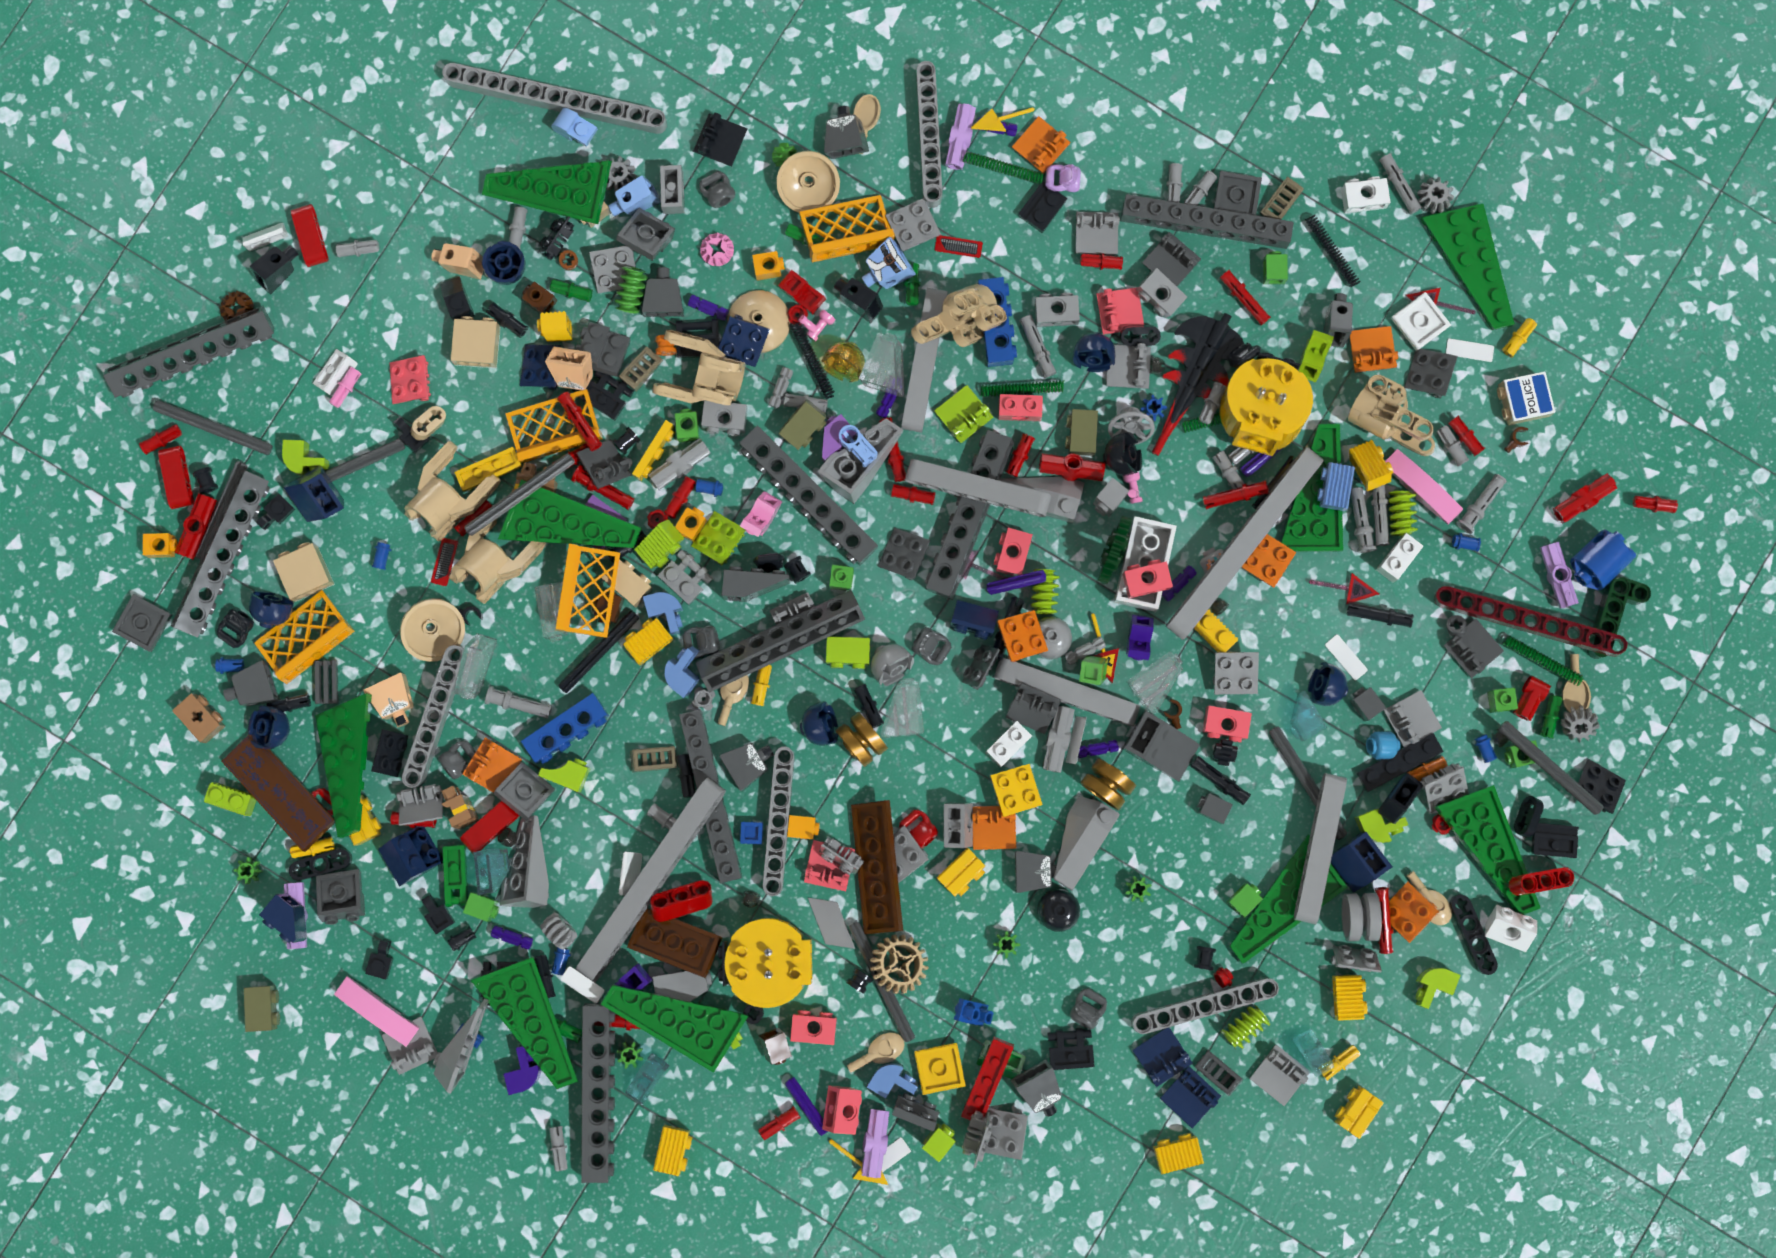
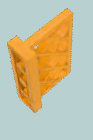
[799,195,895,263]
[505,389,603,463]
[555,544,620,638]
[254,590,355,684]

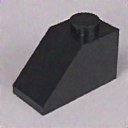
[440,276,475,321]

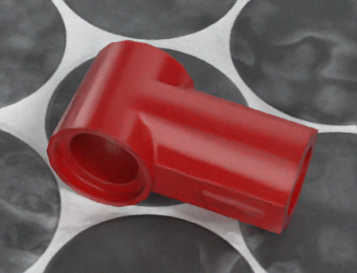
[1513,675,1551,721]

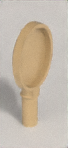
[853,94,881,154]
[1562,654,1591,713]
[717,675,749,726]
[1407,871,1452,925]
[847,1032,904,1073]

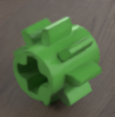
[772,143,797,167]
[234,857,263,884]
[1125,876,1152,902]
[993,931,1020,958]
[617,1041,644,1069]

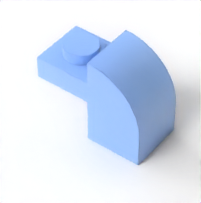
[551,108,598,147]

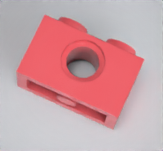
[998,394,1043,422]
[993,528,1033,576]
[1122,559,1173,599]
[1202,706,1252,743]
[790,1010,837,1045]
[822,1085,862,1135]

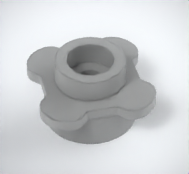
[692,687,715,711]

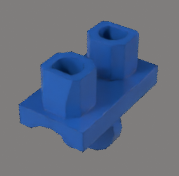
[954,998,994,1026]

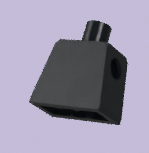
[250,245,299,295]
[834,278,883,324]

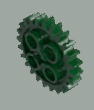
[1097,515,1132,584]

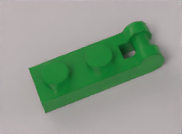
[443,845,469,907]

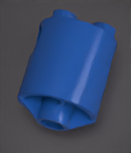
[1570,529,1636,590]

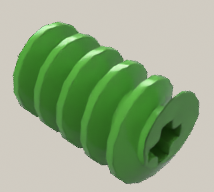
[614,266,648,314]

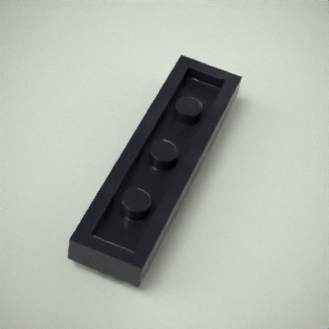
[1356,733,1444,792]

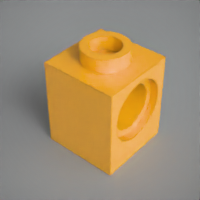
[752,251,785,281]
[675,507,707,542]
[143,533,178,558]
[787,815,820,840]

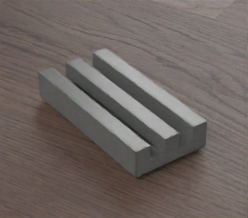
[315,660,338,704]

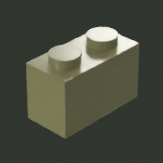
[779,398,826,450]
[1065,409,1098,456]
[244,985,280,1032]

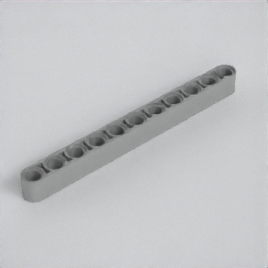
[442,63,667,134]
[1166,446,1323,640]
[575,778,726,983]

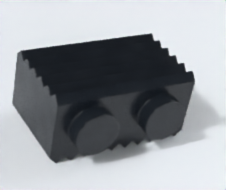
[1378,773,1423,824]

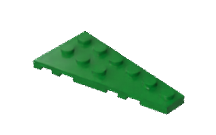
[1420,204,1515,331]
[1281,424,1343,552]

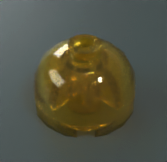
[821,341,865,382]

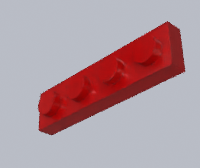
[961,1036,1014,1120]

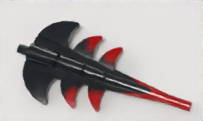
[1151,313,1244,456]

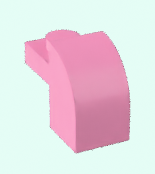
[740,491,782,537]

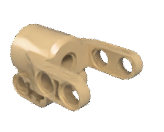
[911,284,1007,347]
[652,330,745,405]
[1348,375,1435,456]
[404,441,501,541]
[449,517,546,604]

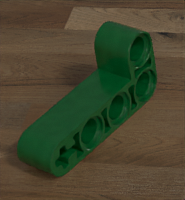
[1587,577,1651,659]

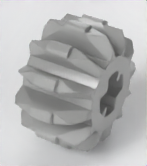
[607,156,637,192]
[1417,177,1454,214]
[1561,705,1600,743]
[540,913,578,950]

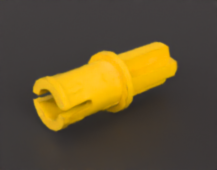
[1502,318,1537,358]
[750,665,772,706]
[290,836,335,858]
[1319,1045,1360,1081]

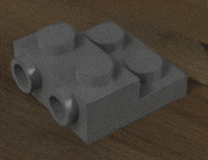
[616,208,675,261]
[575,322,631,377]
[316,869,365,925]
[892,1093,940,1132]

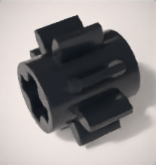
[1213,739,1238,766]

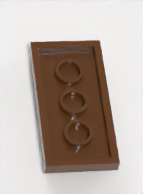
[627,908,722,979]

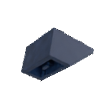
[284,466,344,522]
[950,600,999,640]
[378,826,443,887]
[1330,832,1392,893]
[259,893,307,943]

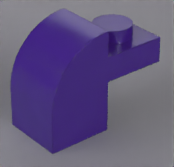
[1126,614,1154,661]
[608,963,653,991]
[504,1046,541,1095]

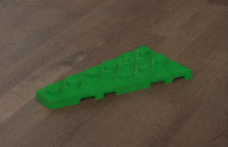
[482,160,612,224]
[498,479,642,548]
[315,693,372,838]
[1434,785,1541,915]
[1229,834,1348,964]
[471,957,578,1089]
[601,984,748,1073]

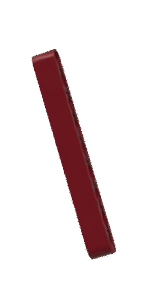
[1434,586,1628,657]

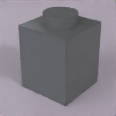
[1350,687,1386,722]
[1197,793,1233,824]

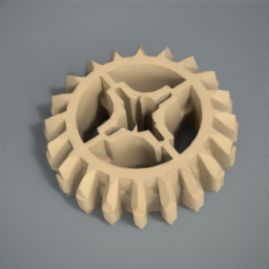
[870,935,929,994]

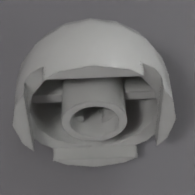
[1037,616,1072,660]
[871,644,914,686]

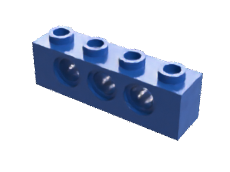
[978,277,1017,367]
[521,693,610,764]

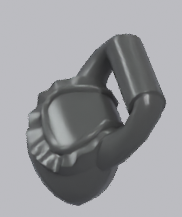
[699,171,735,208]
[682,625,720,659]
[912,627,952,665]
[438,740,476,779]
[1070,988,1107,1029]

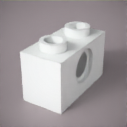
[1341,176,1391,214]
[1376,533,1423,583]
[985,721,1032,768]
[1485,905,1537,952]

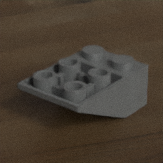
[722,567,791,602]
[1123,711,1200,782]

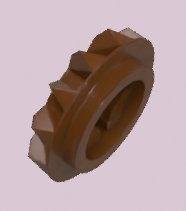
[219,291,254,321]

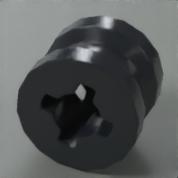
[846,968,873,994]

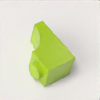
[538,758,590,793]

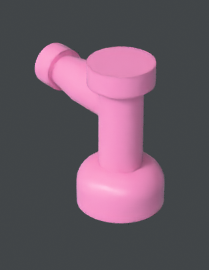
[798,309,836,342]
[1123,472,1143,504]

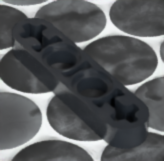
[1449,894,1498,975]

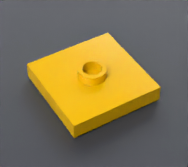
[914,1042,966,1095]

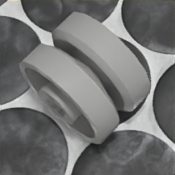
[1341,893,1382,941]

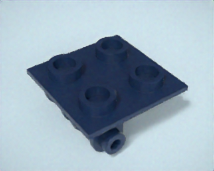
[718,314,770,367]
[520,345,561,390]
[1133,1027,1193,1087]
[1160,1066,1221,1129]

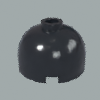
[1103,432,1142,476]
[1037,889,1080,932]

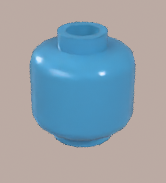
[1366,731,1400,760]

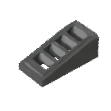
[1195,1050,1244,1096]

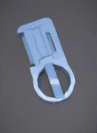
[839,425,878,467]

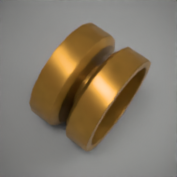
[835,712,888,767]
[1080,758,1136,810]

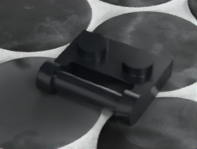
[676,319,719,358]

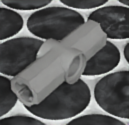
[648,438,711,490]
[1043,706,1075,773]

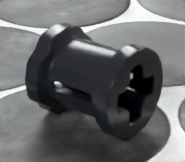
[612,427,641,455]
[193,467,219,494]
[784,556,811,584]
[1194,946,1216,971]
[743,1004,764,1024]

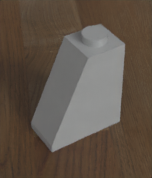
[653,971,712,1002]

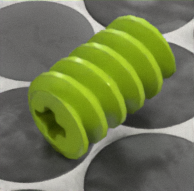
[1388,491,1418,536]
[1031,569,1060,614]
[1221,1004,1271,1049]

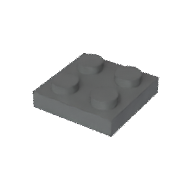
[1213,171,1262,215]
[112,594,173,652]
[493,762,555,821]

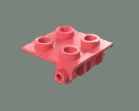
[1096,287,1144,335]
[390,355,431,404]
[804,840,855,892]

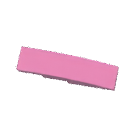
[1385,449,1463,524]
[334,976,419,1046]

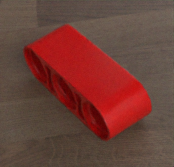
[291,204,329,267]
[158,446,194,510]
[460,801,520,855]
[1509,867,1574,896]
[650,880,713,922]

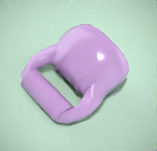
[1045,164,1081,192]

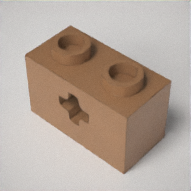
[172,693,225,743]

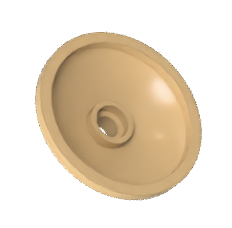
[777,151,840,213]
[727,290,790,353]
[400,599,465,662]

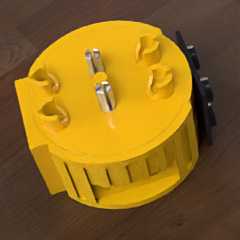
[1220,353,1313,456]
[718,918,812,1008]

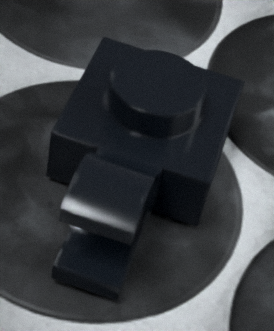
[393,416,430,454]
[256,493,295,530]
[422,895,455,934]
[365,939,394,980]

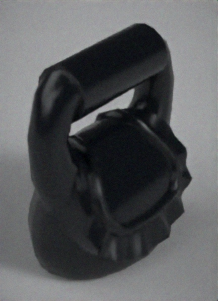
[1229,343,1261,368]
[753,552,784,573]
[217,608,254,648]

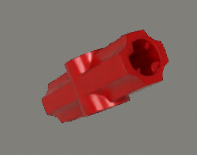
[1039,453,1105,481]
[1553,473,1617,524]
[175,493,217,560]

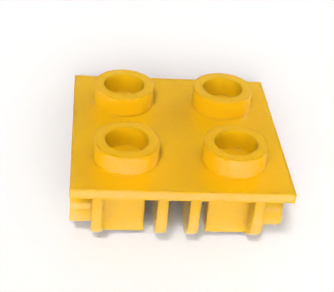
[990,764,1042,817]

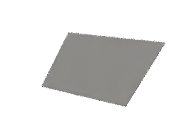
[808,898,855,949]

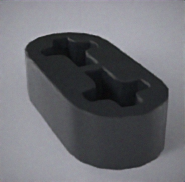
[1119,325,1161,346]
[1514,796,1544,838]

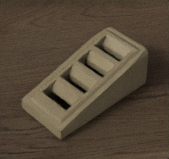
[1260,177,1304,220]
[619,347,663,392]
[630,746,677,773]

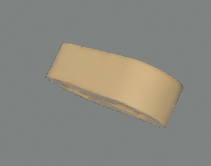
[410,406,446,440]

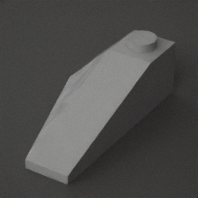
[817,419,903,504]
[1000,477,1084,524]
[1054,796,1120,891]
[500,815,549,908]
[433,999,489,1094]

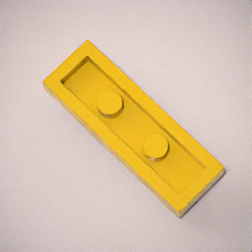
[632,420,675,481]
[454,447,522,492]

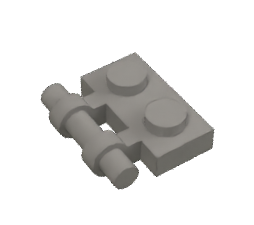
[658,550,713,605]

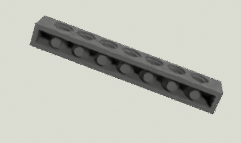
[1121,194,1294,249]
[103,305,275,398]
[740,425,878,565]
[925,430,1014,600]
[171,470,270,638]
[696,590,865,693]
[679,709,743,883]
[581,1003,615,1183]

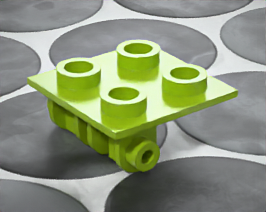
[934,385,994,444]
[691,511,746,566]

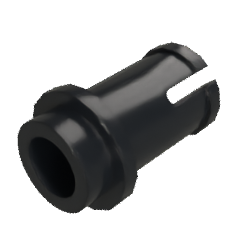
[447,926,477,951]

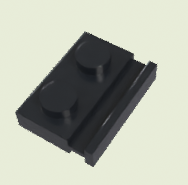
[1018,181,1068,234]
[1531,823,1579,858]

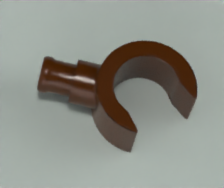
[1504,427,1529,453]
[1162,700,1182,729]

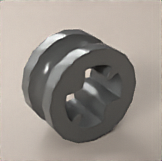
[1447,615,1467,637]

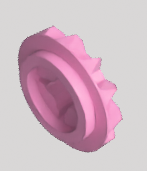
[700,232,734,266]

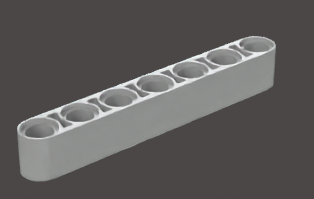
[916,61,942,208]
[901,287,948,433]
[905,459,1052,517]
[402,645,468,788]
[993,658,1141,727]
[763,747,795,896]
[1294,773,1347,925]
[1131,978,1279,1034]

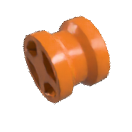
[655,335,677,356]

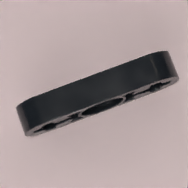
[289,849,352,881]

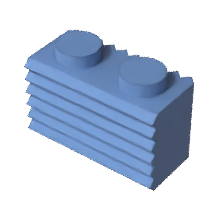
[1317,462,1355,511]

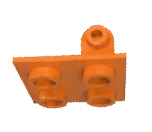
[1012,116,1071,174]
[1350,326,1398,373]
[1241,534,1297,588]
[997,610,1048,662]
[463,737,522,793]
[972,806,1016,850]
[1389,881,1439,943]

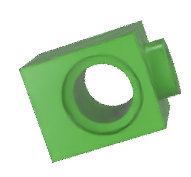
[1263,251,1288,285]
[675,409,700,442]
[829,565,854,591]
[1079,655,1108,685]
[1487,688,1518,713]
[1504,740,1537,769]
[1226,883,1263,918]
[463,892,500,922]

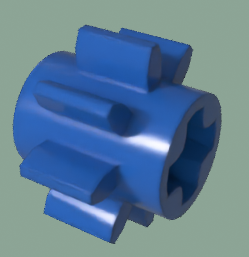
[1140,395,1167,423]

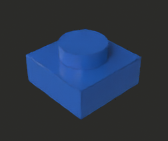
[740,822,763,844]

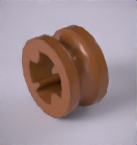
[559,250,578,270]

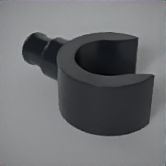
[457,606,483,626]

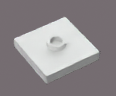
[1391,292,1451,352]

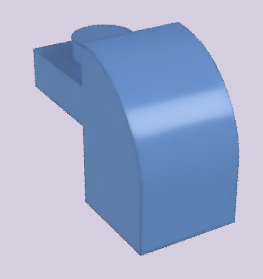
[643,592,683,635]
[664,646,701,698]
[867,1063,918,1099]

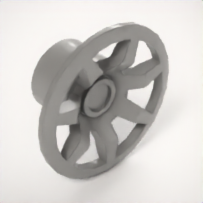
[1108,407,1155,445]

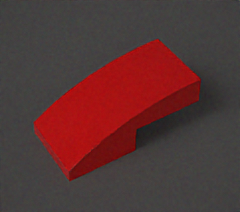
[778,270,826,315]

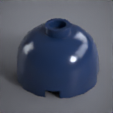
[482,241,526,285]
[1073,332,1116,372]
[249,591,294,628]
[1308,662,1348,706]
[800,701,838,746]
[248,706,290,749]

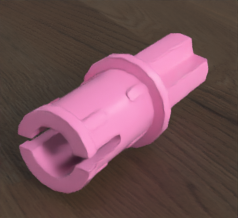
[329,367,362,408]

